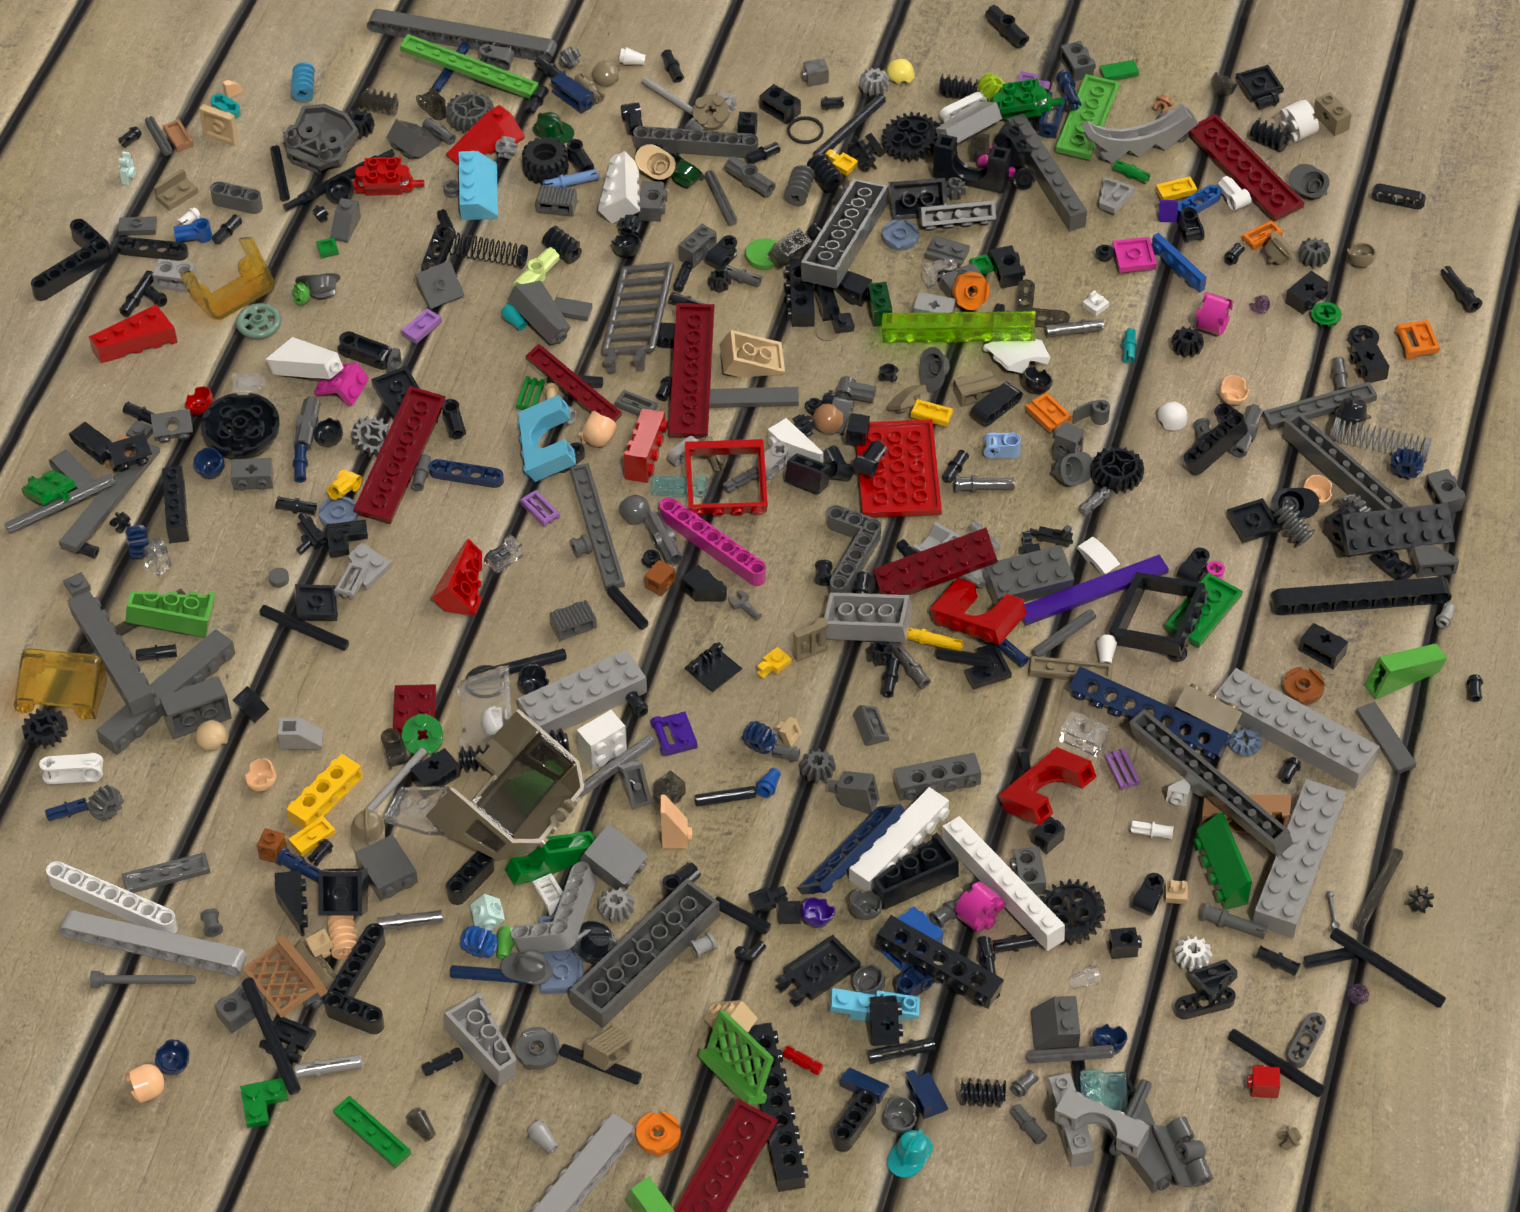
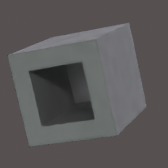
[801,58,829,87]

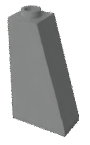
[936,101,1002,143]

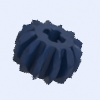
[1390,447,1424,479]
[125,525,149,559]
[741,721,778,754]

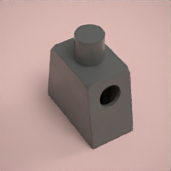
[828,771,879,814]

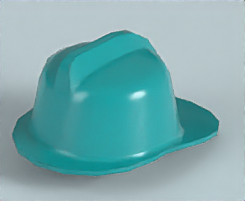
[888,1129,933,1178]

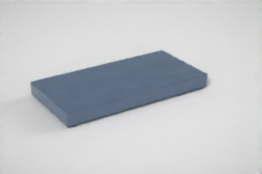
[539,916,584,994]

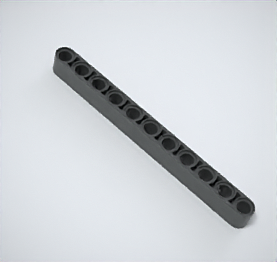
[367,9,557,62]

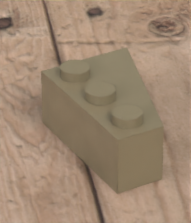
[1174,683,1242,736]

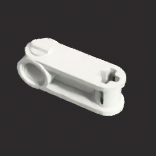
[39,753,104,784]

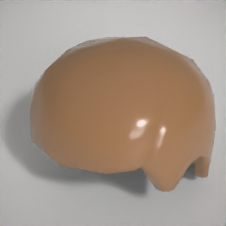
[812,404,843,435]

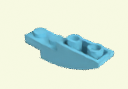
[830,988,920,1022]

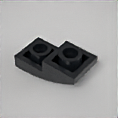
[1370,550,1416,580]

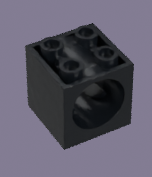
[319,868,368,915]

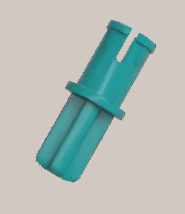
[1122,328,1137,364]

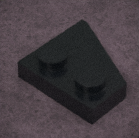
[1188,959,1238,1002]

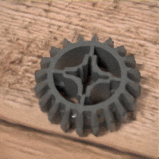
[446,91,494,134]

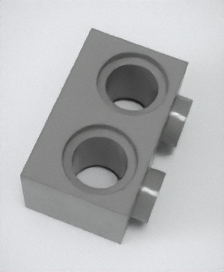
[153,259,197,292]

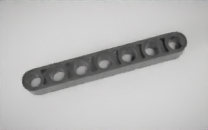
[633,126,758,158]

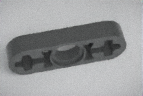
[1287,1012,1326,1069]

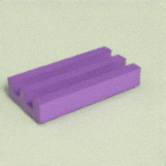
[520,490,560,527]
[1104,748,1140,790]

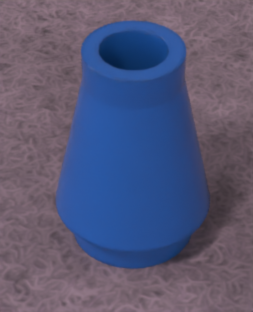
[756,768,781,798]

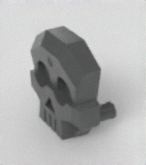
[283,104,359,175]

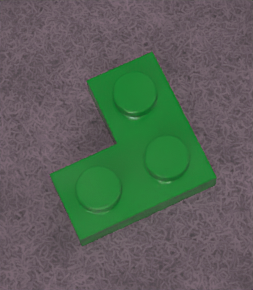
[240,1078,288,1129]

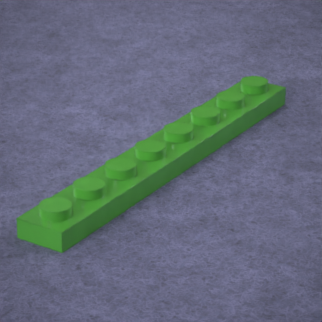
[400,34,538,99]

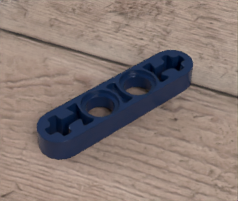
[429,459,504,488]

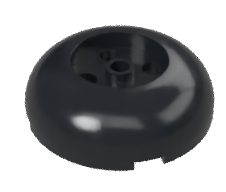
[201,393,280,459]

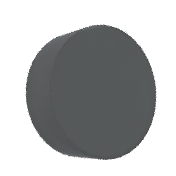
[268,567,289,588]

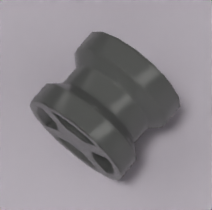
[570,534,592,558]

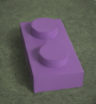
[401,308,442,344]

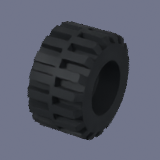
[522,137,569,185]

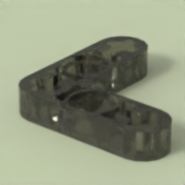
[1015,279,1070,328]

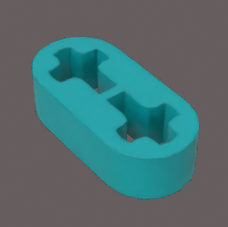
[211,94,241,119]

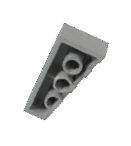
[444,992,517,1086]

